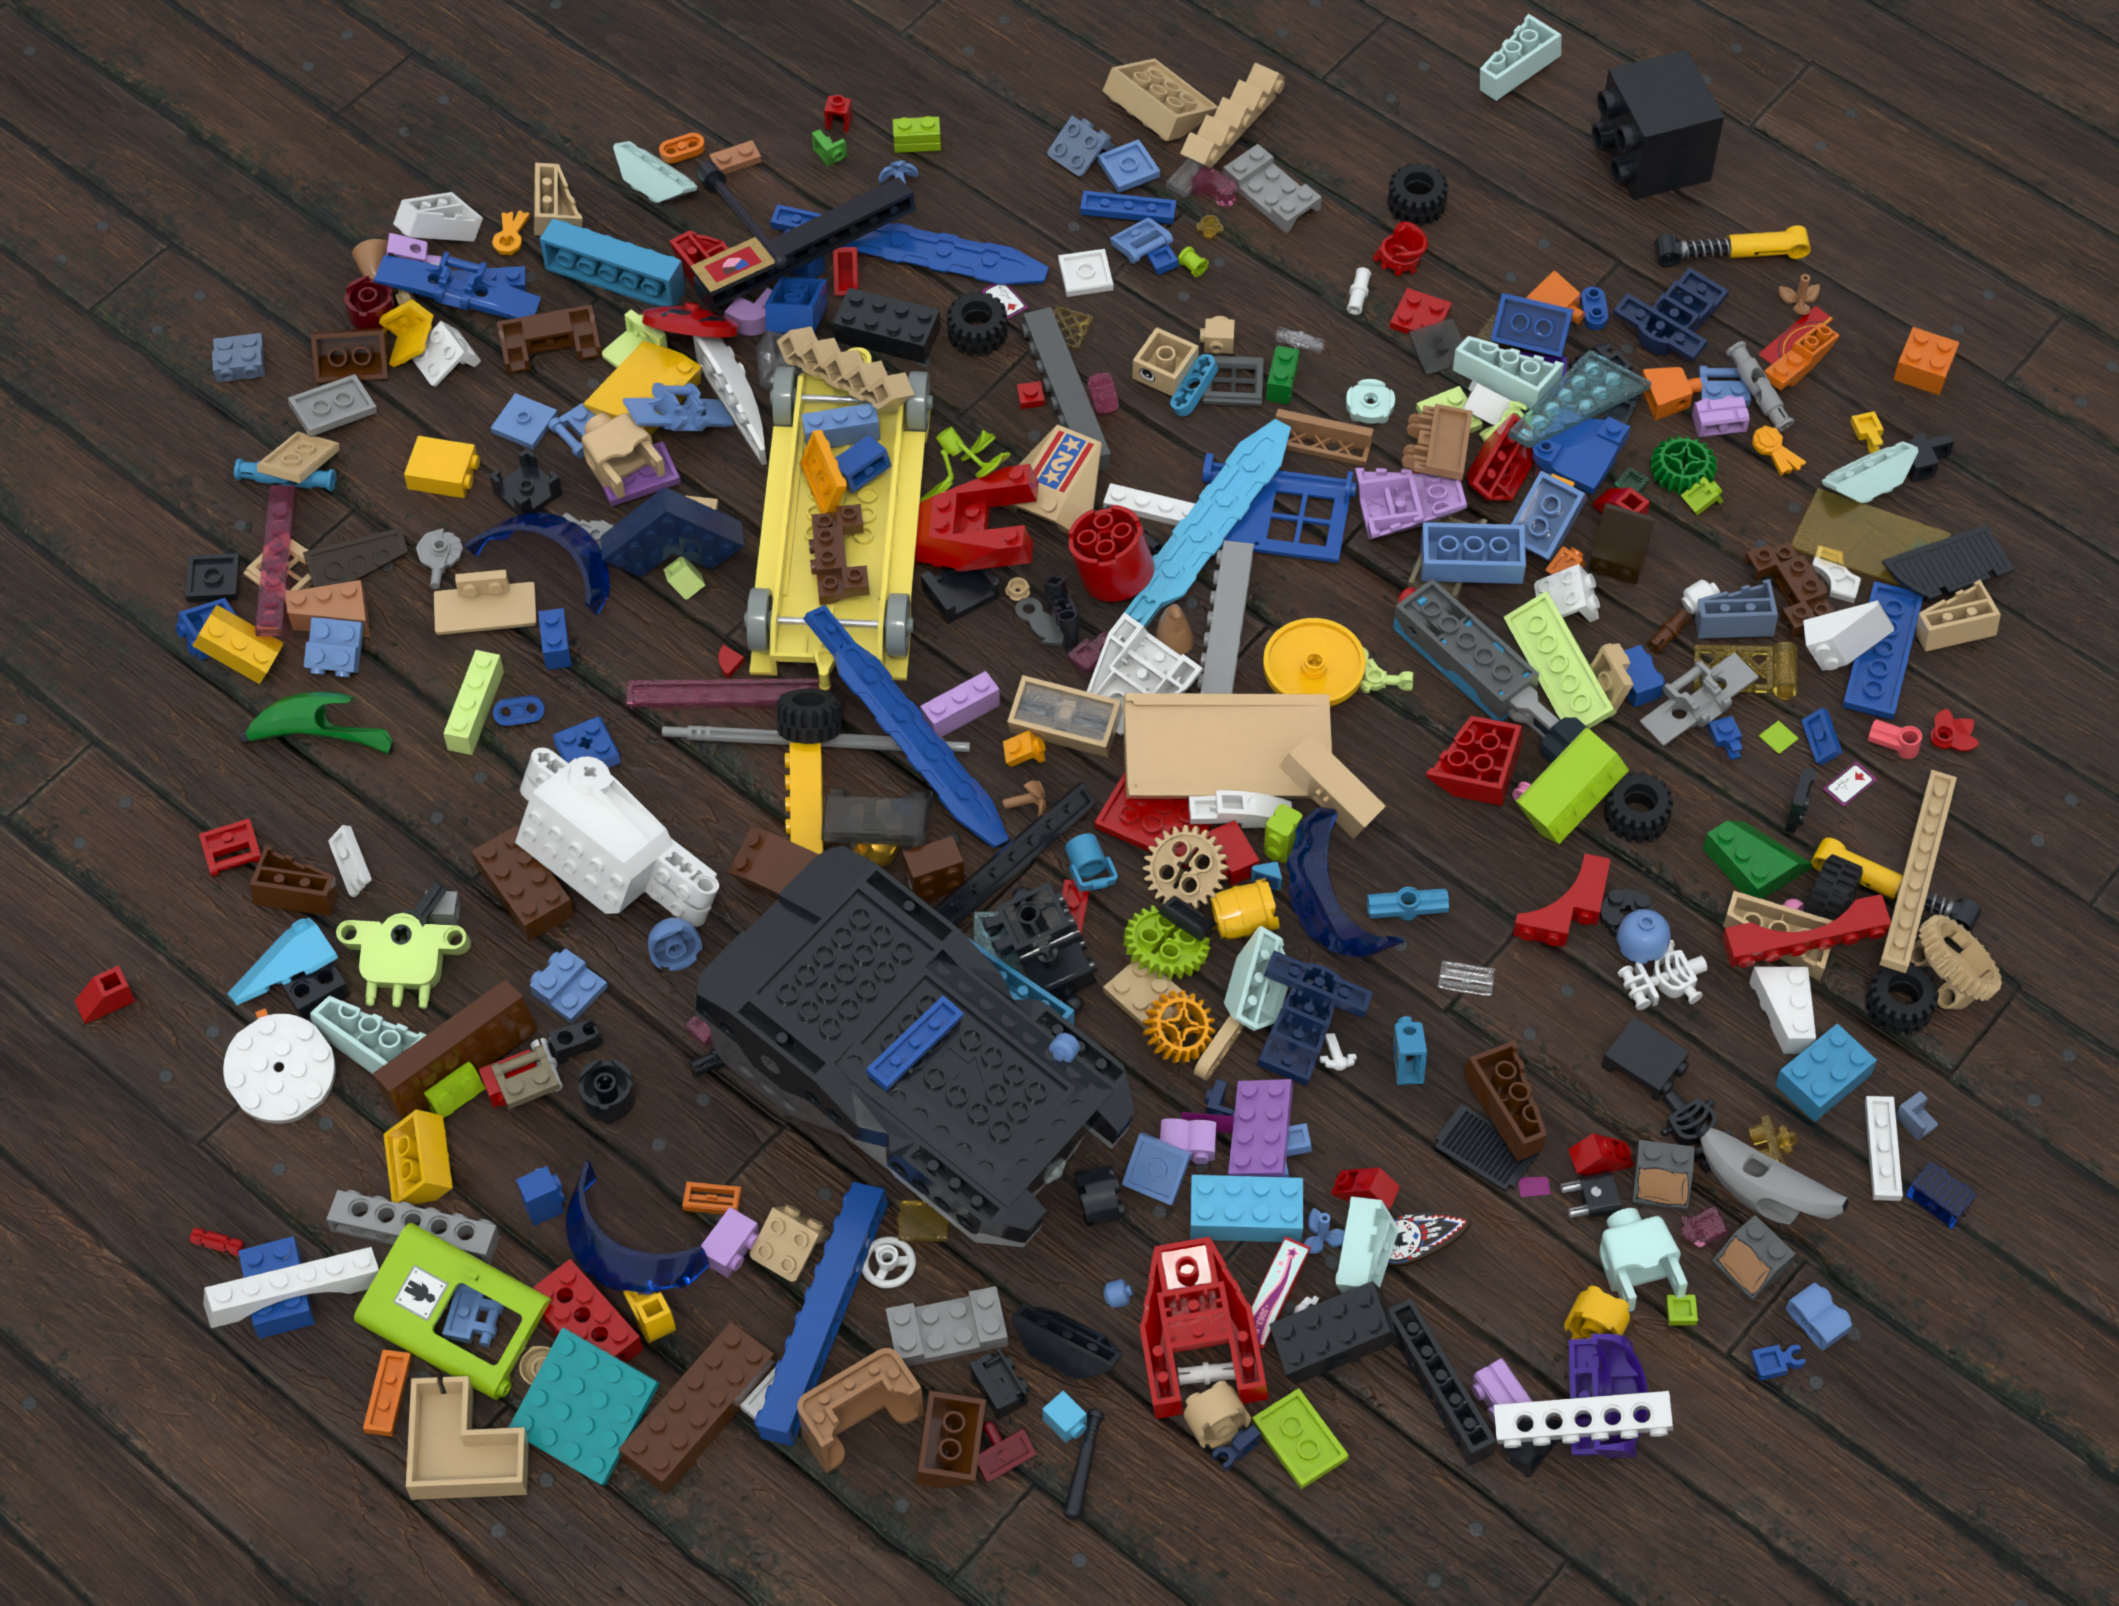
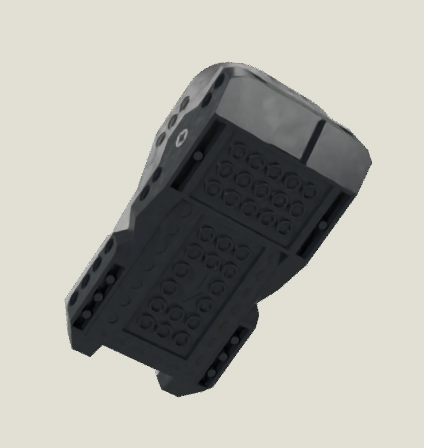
[695,846,1135,1247]

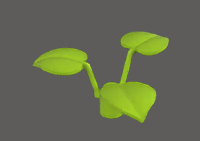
[920,426,1011,503]

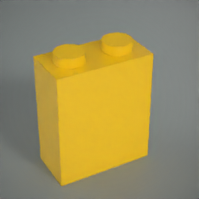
[404,436,480,498]

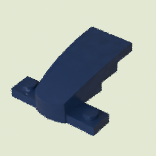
[1613,267,1729,362]
[1256,950,1373,1086]

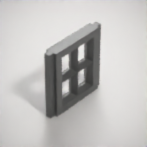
[1203,356,1264,407]

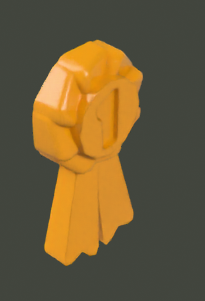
[492,210,530,256]
[1752,426,1806,476]

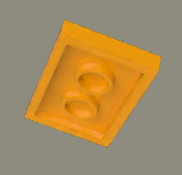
[799,430,847,514]

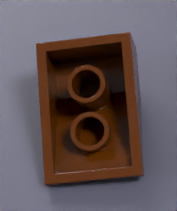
[727,826,819,897]

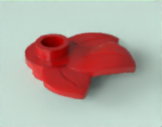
[1930,709,1979,752]

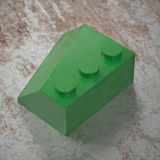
[1703,820,1814,899]

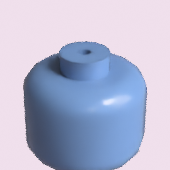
[1049,1033,1080,1062]
[1103,1279,1134,1308]

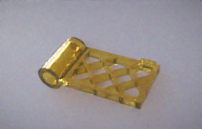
[1694,642,1798,700]

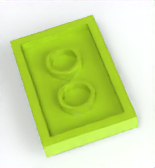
[1252,1388,1349,1490]

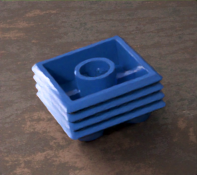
[553,716,620,768]

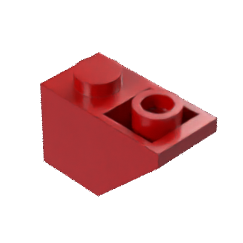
[1592,488,1650,515]
[75,965,135,1024]
[1568,1133,1634,1175]
[1331,1167,1400,1209]

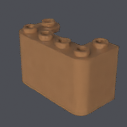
[797,1348,924,1473]

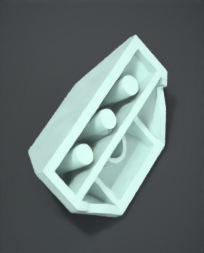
[613,141,698,203]
[1822,441,1918,503]
[1224,926,1288,1031]

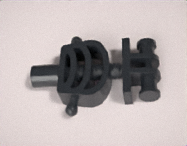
[1661,1090,1732,1174]

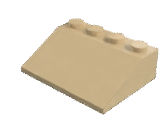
[1103,58,1218,141]

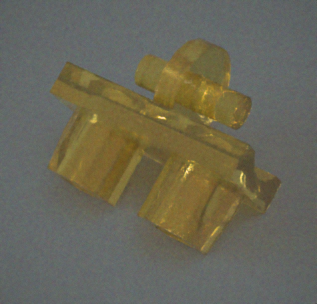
[1749,1115,1798,1165]

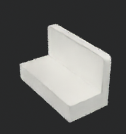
[1463,380,1512,425]

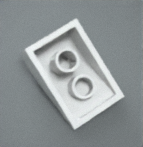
[1803,600,1894,671]

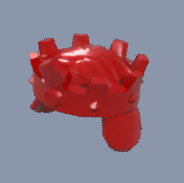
[1372,221,1428,276]

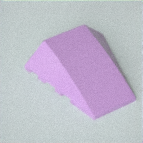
[1355,468,1467,540]

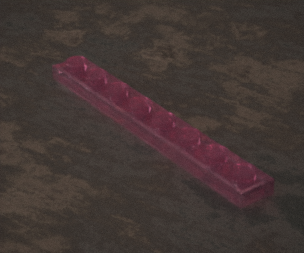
[255,485,296,636]
[626,678,832,707]

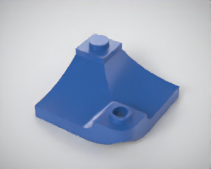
[1532,409,1630,495]

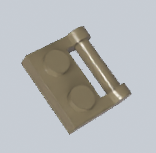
[490,1044,560,1109]

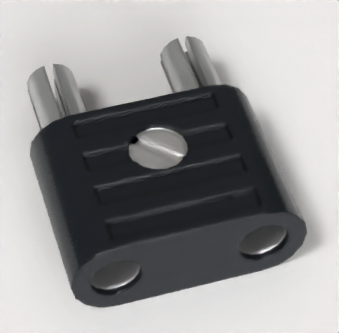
[1560,1171,1622,1218]

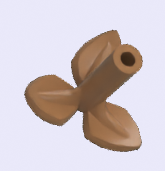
[1778,274,1820,315]
[1003,780,1047,817]

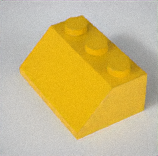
[192,605,284,684]
[384,1109,452,1205]

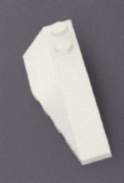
[693,336,767,466]

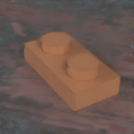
[709,140,762,174]

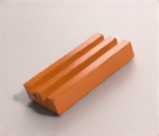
[682,1182,742,1215]

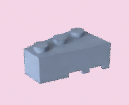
[1695,579,1778,639]

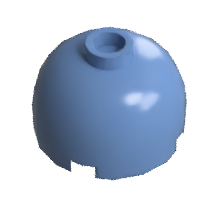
[1616,909,1671,964]
[647,917,703,971]

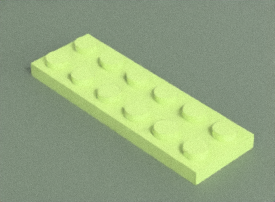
[1504,591,1617,729]

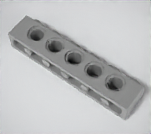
[326,1190,500,1265]

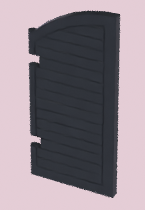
[1882,524,2015,601]

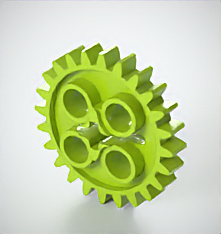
[1123,904,1210,980]

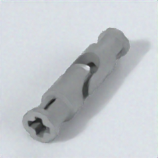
[1726,341,1795,433]

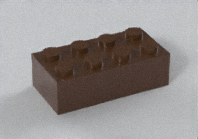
[471,825,574,941]

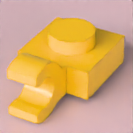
[1850,411,1884,453]

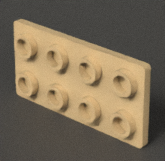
[434,570,537,635]

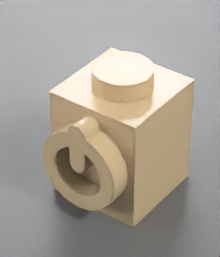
[1200,316,1235,354]

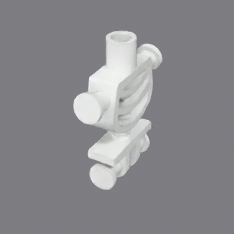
[1618,940,1707,1010]

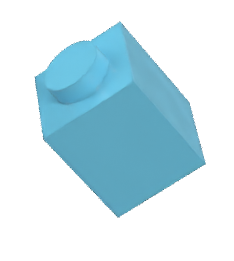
[1042,1391,1087,1443]

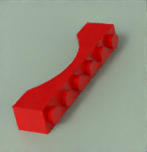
[1722,894,1891,968]

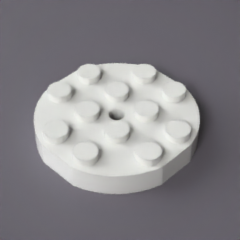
[224,1014,336,1124]

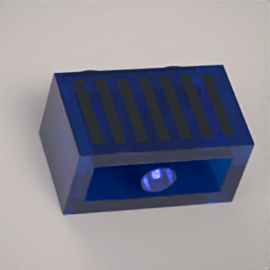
[1906,1161,1977,1229]

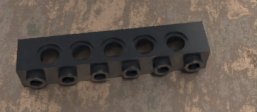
[1389,1298,1497,1466]

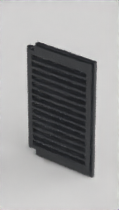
[1435,1103,1540,1192]

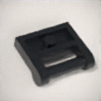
[1784,767,1817,834]

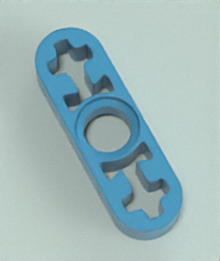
[1170,354,1218,416]

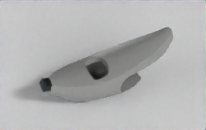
[1695,1123,1849,1224]

